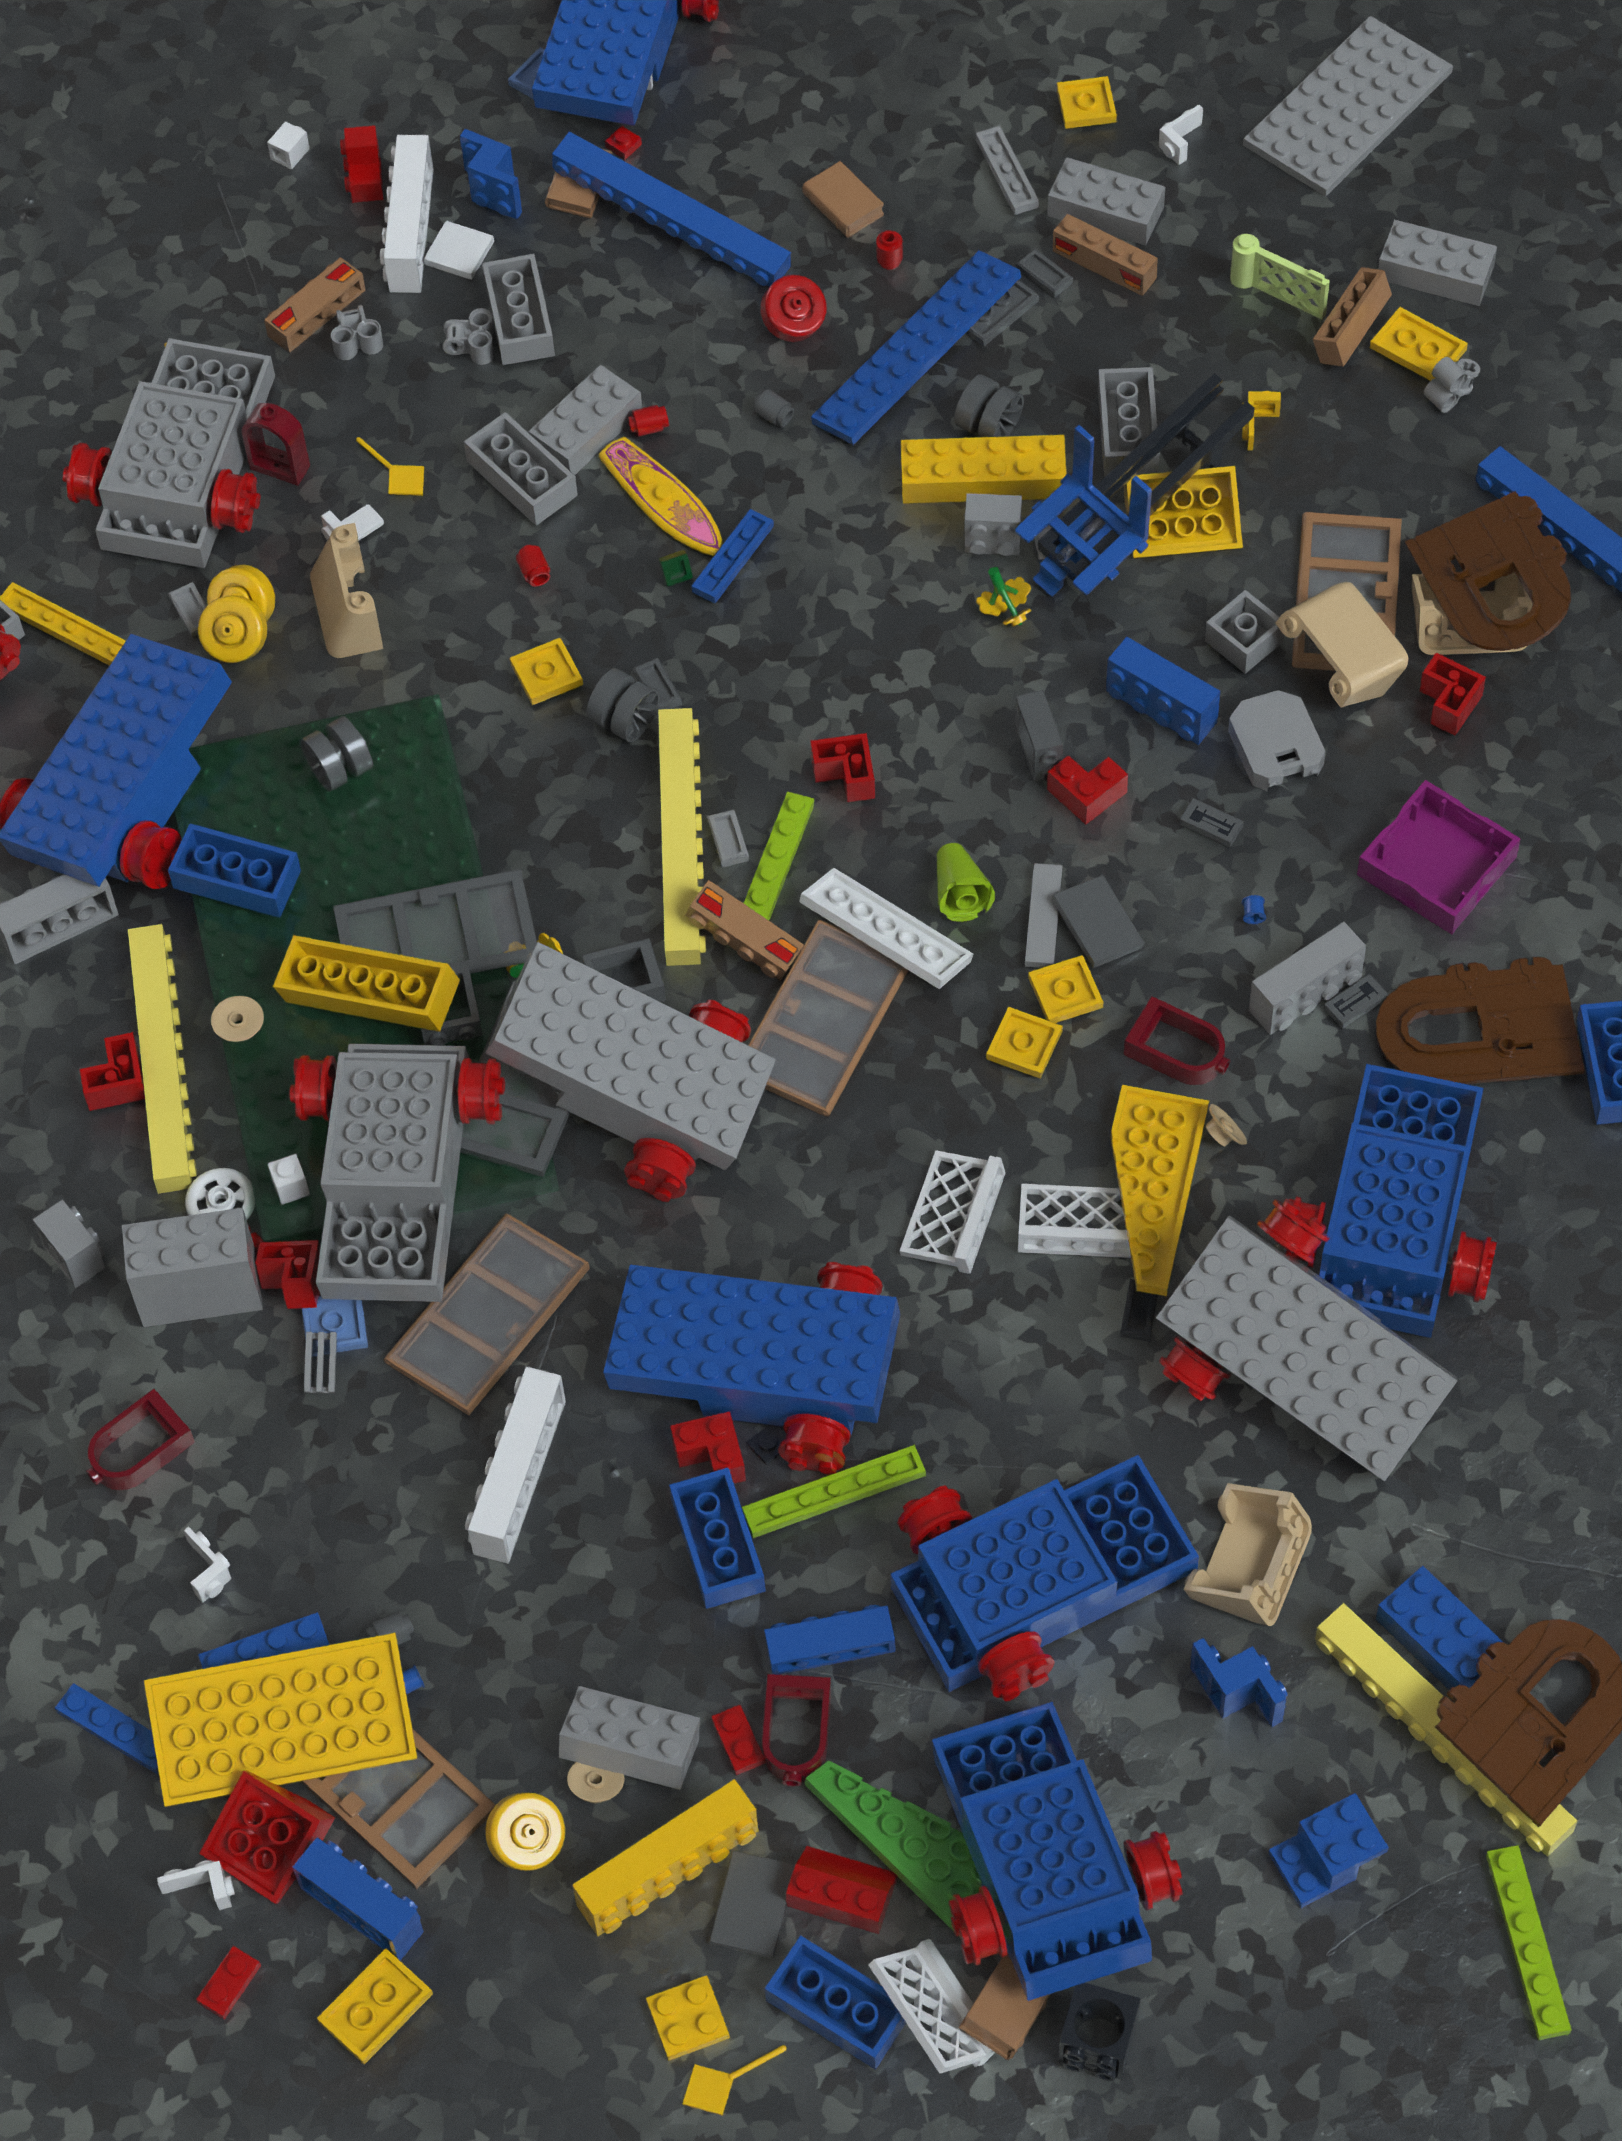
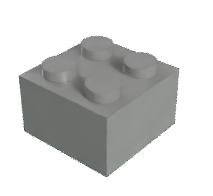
[965,493,1022,556]
[1205,590,1284,674]
[33,1199,105,1288]

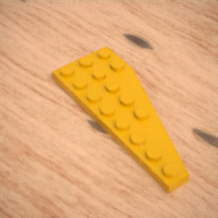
[1111,1085,1209,1296]

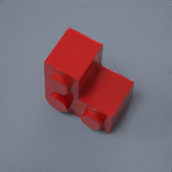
[340,125,384,203]
[1420,653,1486,736]
[810,733,875,802]
[1047,755,1128,825]
[79,1032,145,1111]
[255,1240,321,1309]
[670,1411,746,1484]

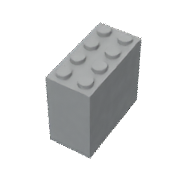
[122,1208,263,1327]

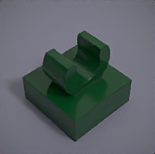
[658,550,693,586]

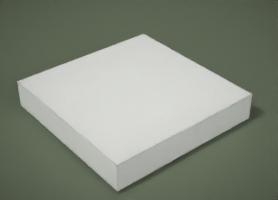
[424,221,494,280]

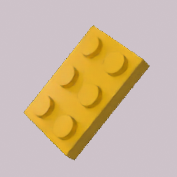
[1370,307,1468,381]
[317,1948,433,2065]

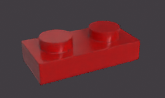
[711,1705,765,1776]
[196,1946,261,2020]

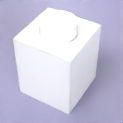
[267,122,310,170]
[268,1154,310,1205]

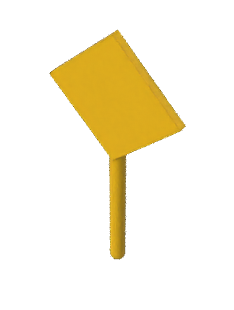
[356,437,424,496]
[682,2045,787,2116]

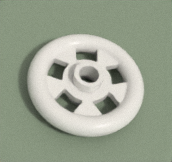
[185,1168,256,1220]

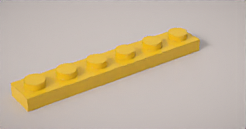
[0,582,126,666]

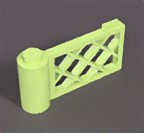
[1230,234,1330,319]

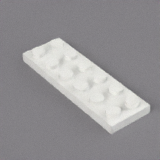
[799,868,973,989]

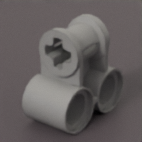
[331,305,383,360]
[443,308,495,365]
[1424,357,1481,413]

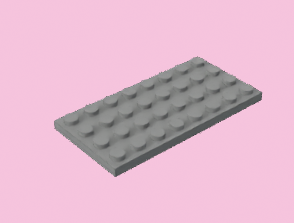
[1243,16,1453,197]

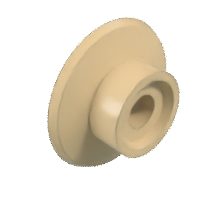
[211,996,264,1042]
[1205,1104,1247,1147]
[567,1762,624,1803]

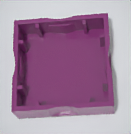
[1357,780,1521,935]

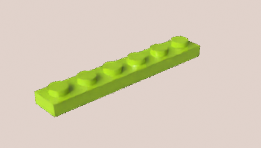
[744,791,815,921]
[742,1445,926,1538]
[1486,1845,1571,2040]

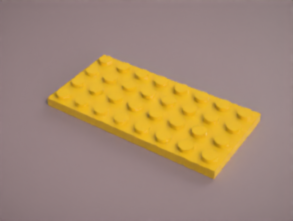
[144,1633,418,1807]

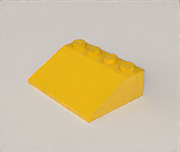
[1124,466,1243,559]

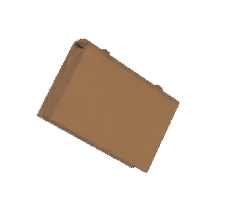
[545,149,612,219]
[802,161,884,238]
[959,1956,1052,2060]

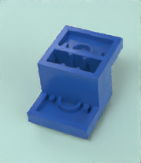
[460,129,522,219]
[1190,1638,1288,1727]
[1268,1793,1389,1908]

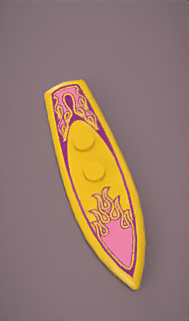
[598,437,723,556]

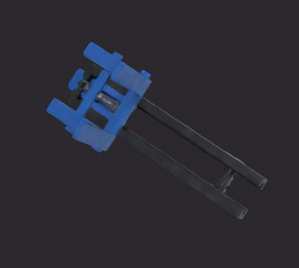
[1015,373,1254,597]

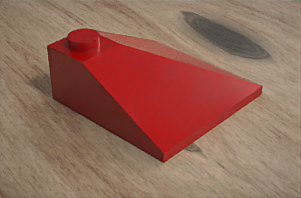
[199,1770,335,1904]

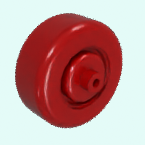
[760,275,827,342]

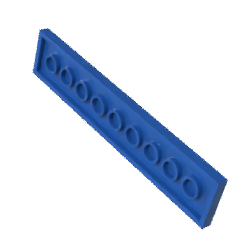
[811,250,1021,445]

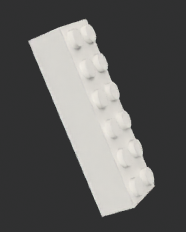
[380,135,433,293]
[465,1366,566,1564]

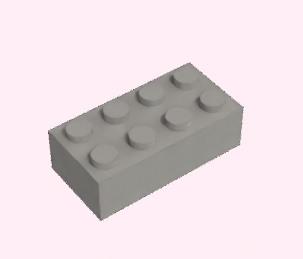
[1047,157,1165,246]
[1378,220,1497,306]
[482,254,555,365]
[528,365,642,475]
[1098,367,1160,476]
[464,412,578,526]
[0,875,119,964]
[1249,922,1366,1035]
[559,1686,700,1790]

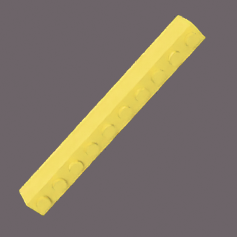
[658,708,706,966]
[128,924,197,1194]
[1315,1603,1577,1857]

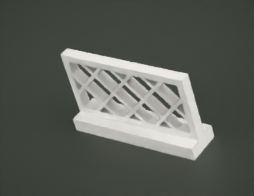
[900,1150,1006,1274]
[1018,1184,1131,1258]
[869,1939,995,2074]

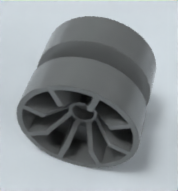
[954,374,1024,437]
[587,668,660,742]
[300,716,373,792]

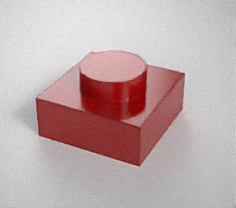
[605,126,642,160]

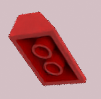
[786,1846,898,1934]

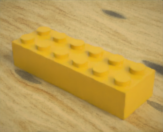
[901,435,1067,504]
[273,935,460,1032]
[572,1779,759,1936]

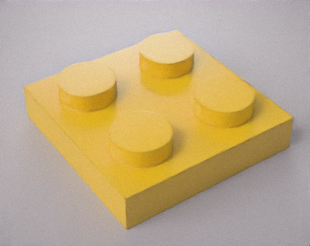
[1057,76,1117,129]
[510,638,583,705]
[1028,955,1104,1023]
[986,1007,1063,1079]
[646,1975,730,2061]

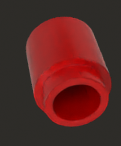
[876,231,903,270]
[628,405,669,437]
[516,545,551,587]

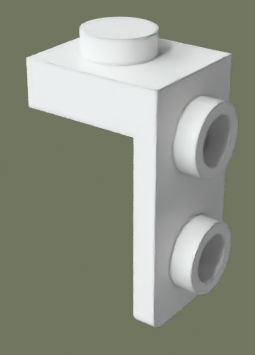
[1159,105,1203,165]
[321,504,384,540]
[183,1527,231,1603]
[157,1860,235,1910]

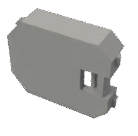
[1228,690,1326,791]

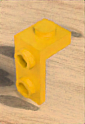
[1242,391,1281,451]

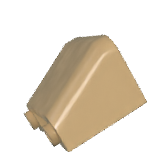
[310,523,383,658]
[1412,573,1533,655]
[1275,582,1408,707]
[1184,1483,1312,1626]

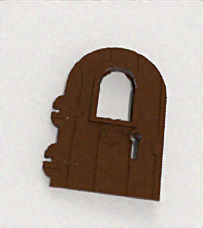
[1405,491,1571,651]
[1376,957,1585,1084]
[1435,1619,1622,1827]

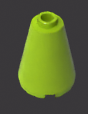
[937,843,995,922]

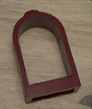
[242,403,310,486]
[1124,996,1230,1085]
[86,1389,195,1490]
[762,1674,831,1787]

